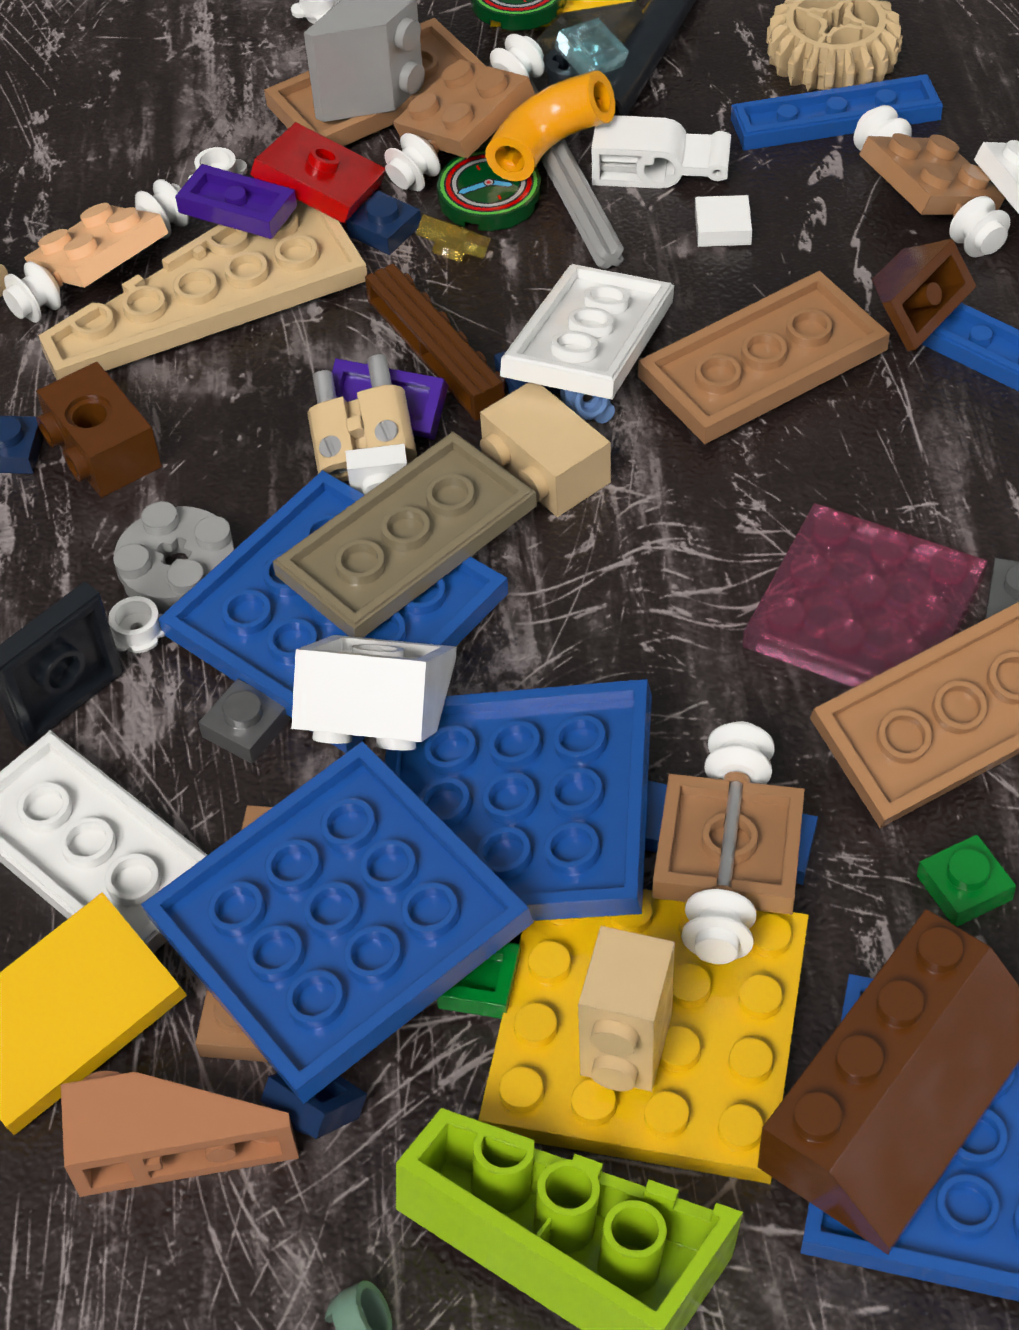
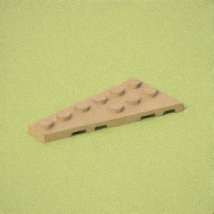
[38,199,367,380]

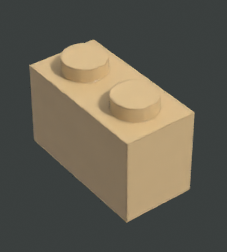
[480,382,611,517]
[578,926,675,1092]

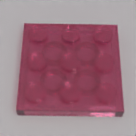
[743,503,988,687]

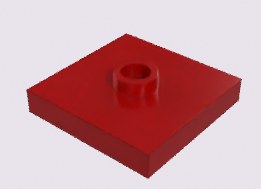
[250,122,386,223]

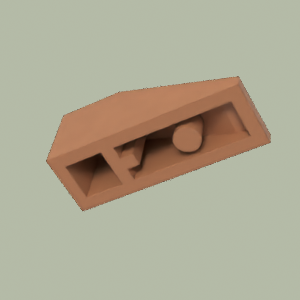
[61,1071,299,1197]

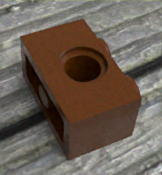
[36,361,162,498]

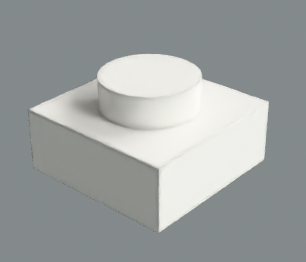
[345,444,407,495]

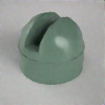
[325,1281,392,1330]

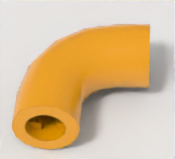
[485,71,615,181]

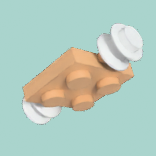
[3,179,189,323]

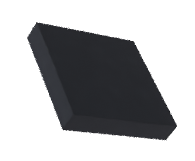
[0,581,123,747]

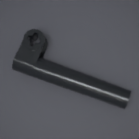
[544,0,696,116]

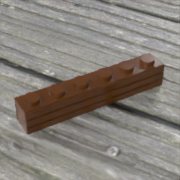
[365,263,507,421]

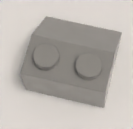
[304,0,425,122]

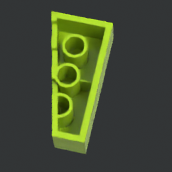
[396,1108,743,1330]

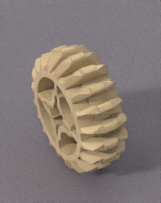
[766,0,903,92]

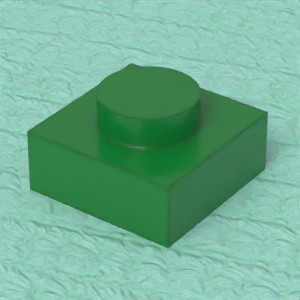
[916,835,1016,927]
[437,943,521,1019]

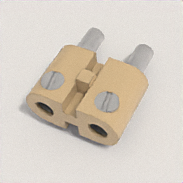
[307,354,417,482]

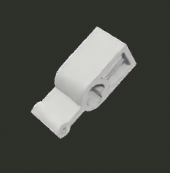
[592,115,731,189]

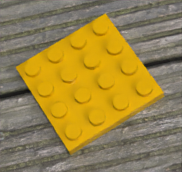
[478,889,809,1184]

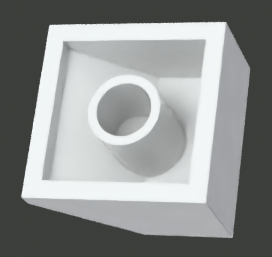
[291,635,457,750]

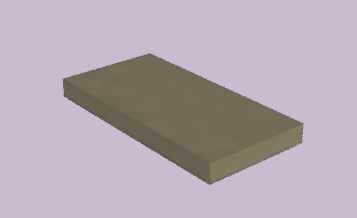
[273,431,537,638]

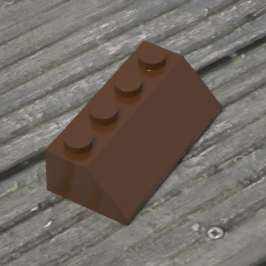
[757,909,1019,1255]

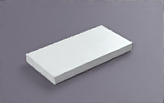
[500,264,674,400]
[0,730,207,953]

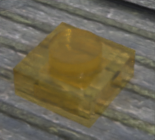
[416,214,491,263]

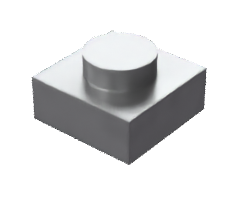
[198,678,291,764]

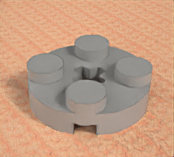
[113,501,234,613]

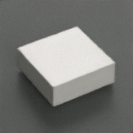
[695,195,752,247]

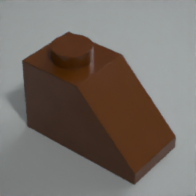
[872,239,976,351]

